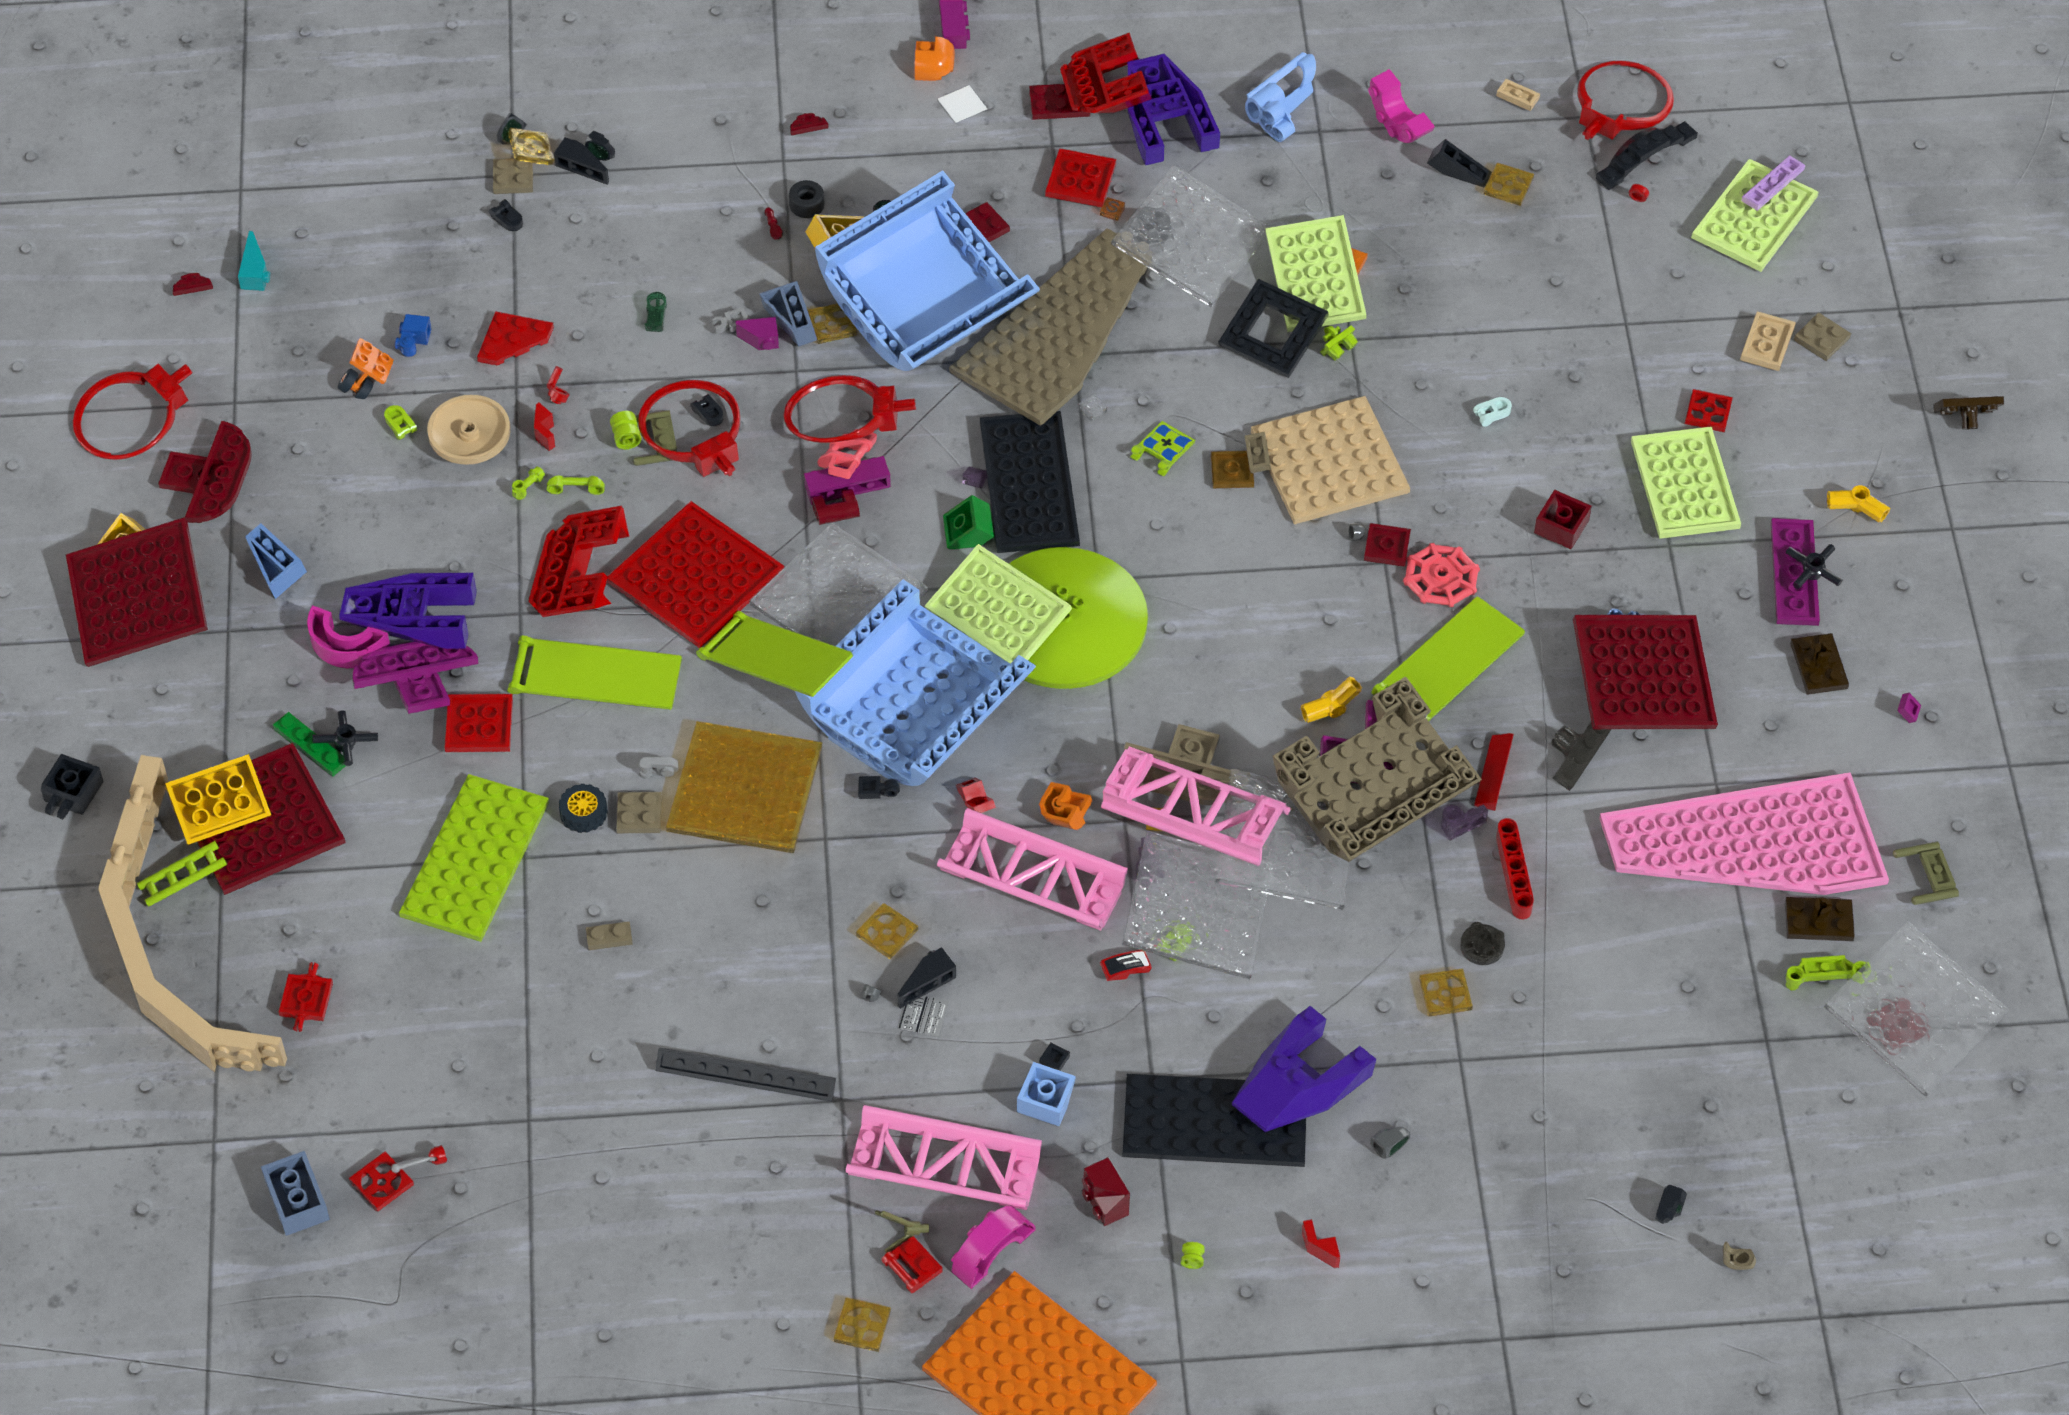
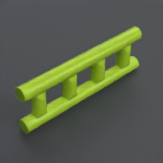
[137,841,227,907]

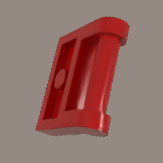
[881,1236,943,1293]

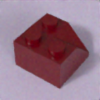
[1534,489,1592,549]
[1081,1157,1130,1226]

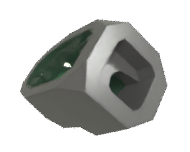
[1370,1127,1411,1159]

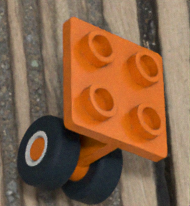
[338,338,394,399]

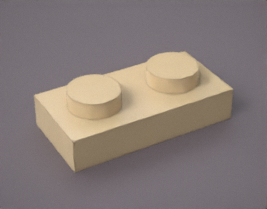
[1496,79,1540,111]

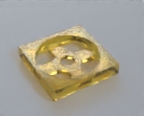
[508,128,554,165]
[1484,163,1534,206]
[807,303,857,344]
[856,903,918,959]
[1419,969,1473,1017]
[833,1298,891,1352]

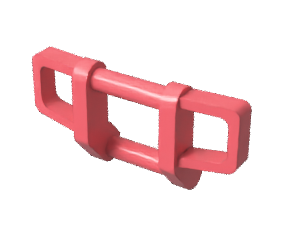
[817,429,877,479]

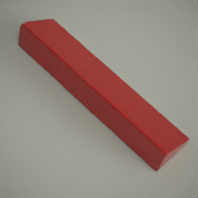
[1474,733,1514,811]

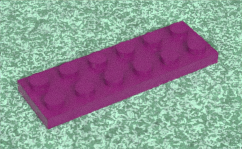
[1771,518,1820,626]

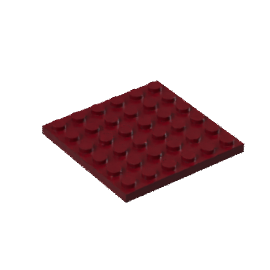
[65,517,208,667]
[1573,615,1718,729]
[197,743,346,895]

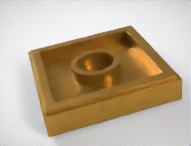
[1211,451,1254,489]

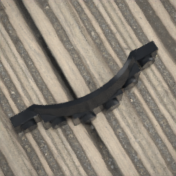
[1596,121,1698,190]

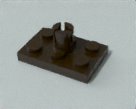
[1933,396,2004,430]
[1790,633,1849,695]
[1785,897,1855,941]

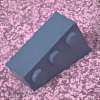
[759,281,817,347]

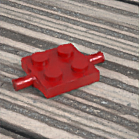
[279,962,333,1032]

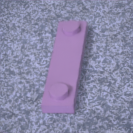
[1742,155,1805,211]

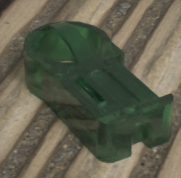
[645,292,667,332]

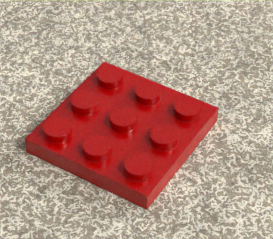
[1045,148,1116,208]
[445,694,513,752]

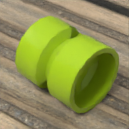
[610,411,642,450]

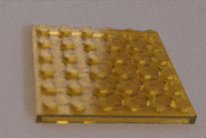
[666,721,823,853]

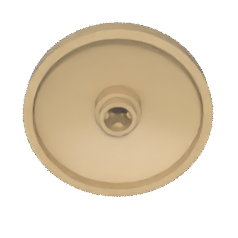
[427,395,511,465]

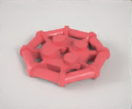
[1403,543,1480,608]

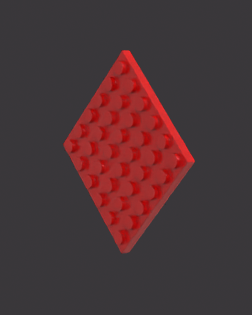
[607,501,784,648]

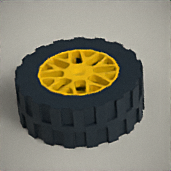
[559,784,608,833]

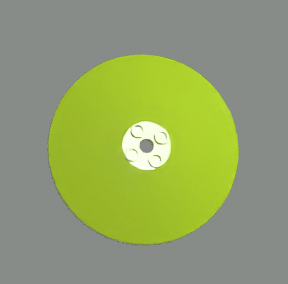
[1009,547,1148,689]

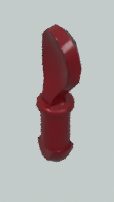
[764,207,783,240]

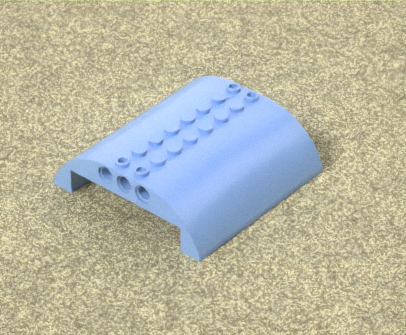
[815,171,1040,371]

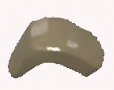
[1723,1242,1756,1270]

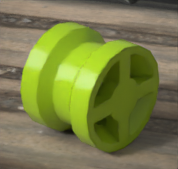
[1181,1242,1205,1269]

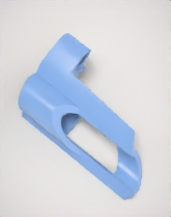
[1245,52,1316,142]

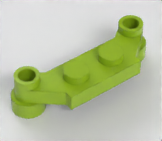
[1786,955,1870,991]

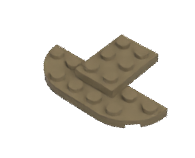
[1124,724,1250,805]

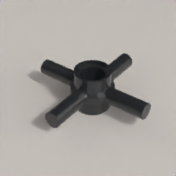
[1786,544,1843,589]
[312,710,378,766]

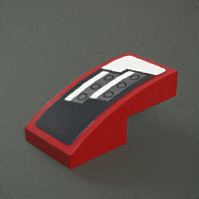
[1100,949,1152,981]

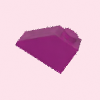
[736,317,779,350]

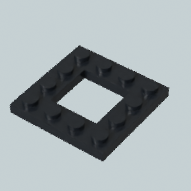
[1218,279,1329,378]

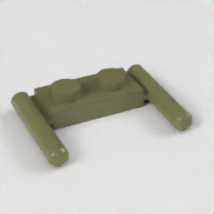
[633,410,678,466]
[1893,841,1959,905]

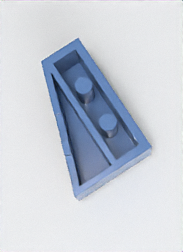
[245,523,307,599]

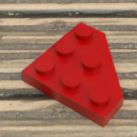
[477,311,554,366]

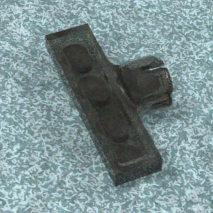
[1551,721,1612,791]

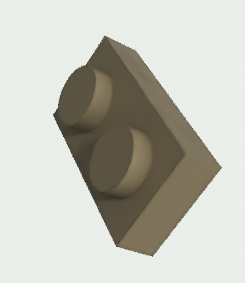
[1245,432,1271,473]
[586,921,633,950]

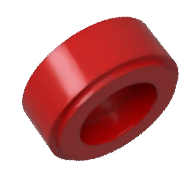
[1628,184,1649,202]

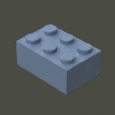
[261,1151,330,1236]

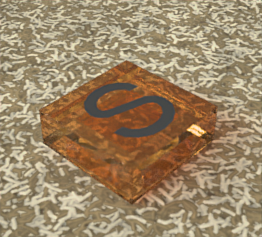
[1100,197,1125,221]

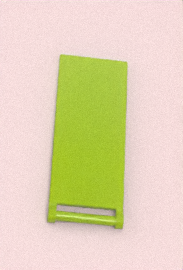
[1371,596,1525,721]
[696,610,853,697]
[507,635,682,710]

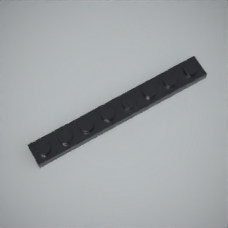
[655,1047,836,1102]

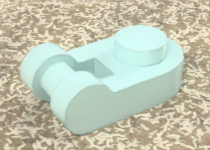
[1473,397,1512,427]

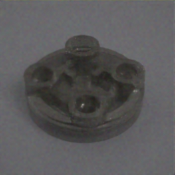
[1460,922,1505,965]

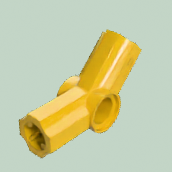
[1827,485,1890,522]
[1301,676,1362,723]

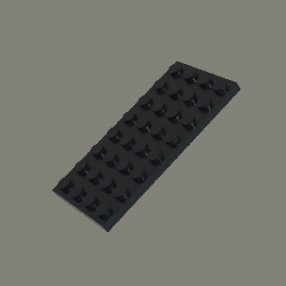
[980,411,1080,553]
[1122,1074,1306,1167]

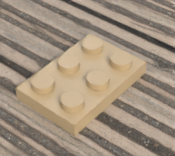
[1740,311,1796,371]

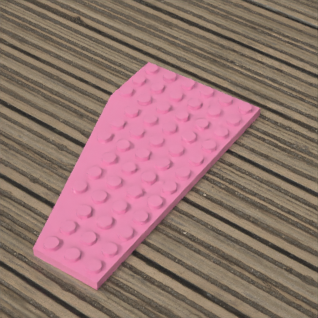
[1599,772,1889,895]

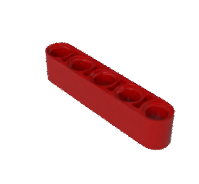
[1496,818,1534,920]

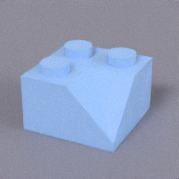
[1017,1062,1076,1126]

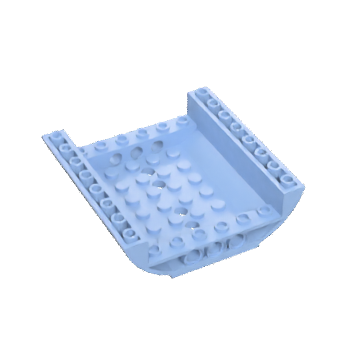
[795,579,1036,786]

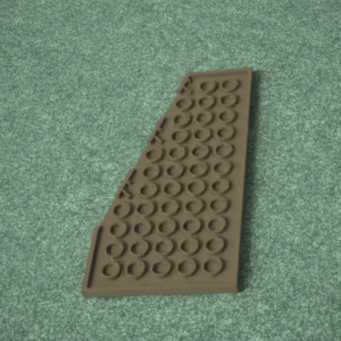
[949,228,1153,426]

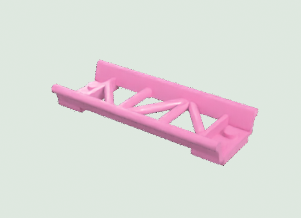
[1101,746,1290,866]
[937,808,1128,931]
[846,1105,1042,1210]

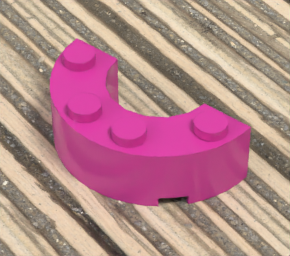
[1368,69,1435,143]
[307,605,390,669]
[951,1206,1036,1289]

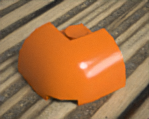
[915,36,955,81]
[1039,782,1093,830]

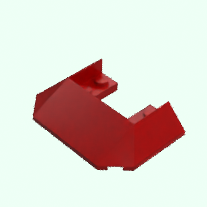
[1060,33,1152,113]
[528,506,629,617]

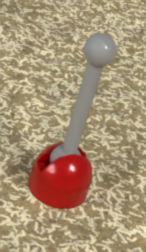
[391,1145,447,1173]

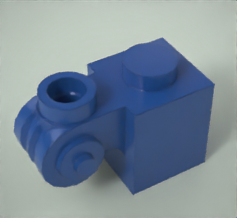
[395,314,432,357]

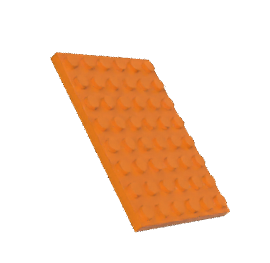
[922,1271,1157,1415]

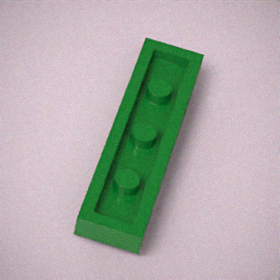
[273,712,346,777]

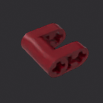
[811,489,860,525]

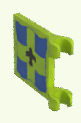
[1130,421,1195,476]

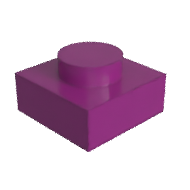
[1897,692,1921,723]

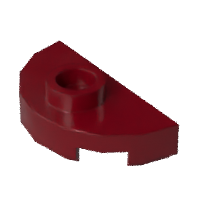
[790,113,829,136]
[173,273,213,296]

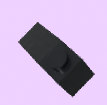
[554,137,609,185]
[1427,139,1492,188]
[897,947,956,1009]

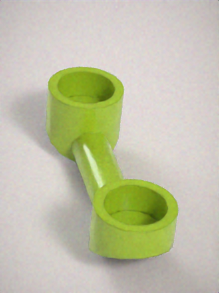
[547,475,605,495]

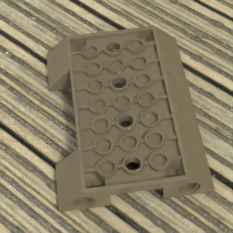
[1273,677,1482,862]

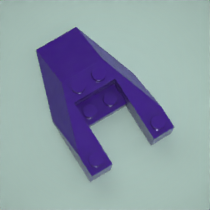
[1127,54,1220,166]
[339,572,477,649]
[1232,1006,1376,1132]

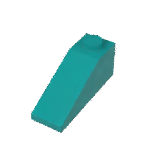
[238,231,270,291]

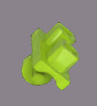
[1320,325,1358,361]

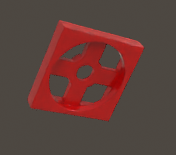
[1685,389,1733,433]
[349,1151,414,1212]

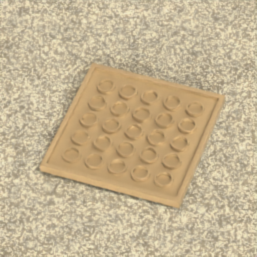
[1251,396,1410,524]

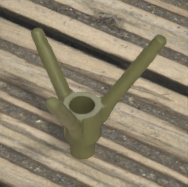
[875,1210,929,1253]

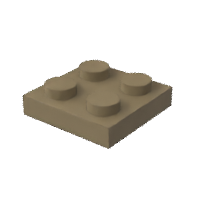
[493,158,533,194]
[1794,312,1851,361]
[616,792,662,834]

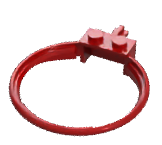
[1577,61,1674,140]
[73,363,193,460]
[784,375,916,443]
[638,380,740,477]

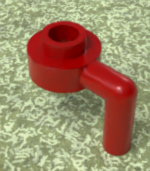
[547,366,570,404]

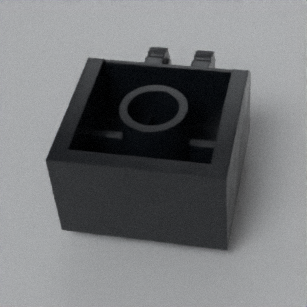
[41,754,104,820]

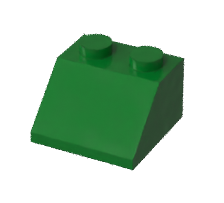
[943,495,994,550]

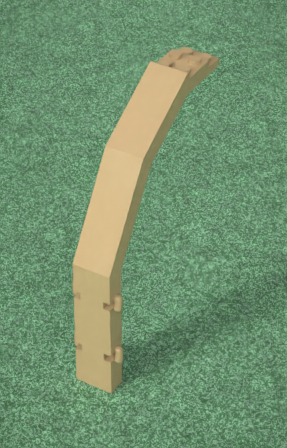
[98,755,287,1072]

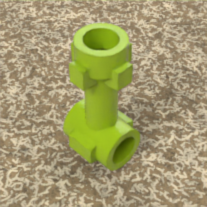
[512,466,545,500]

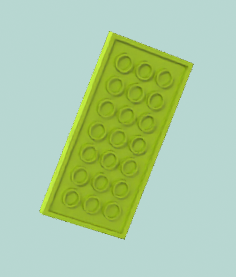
[399,774,549,942]

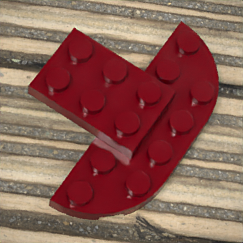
[158,421,252,523]

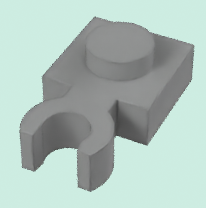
[712,307,748,334]

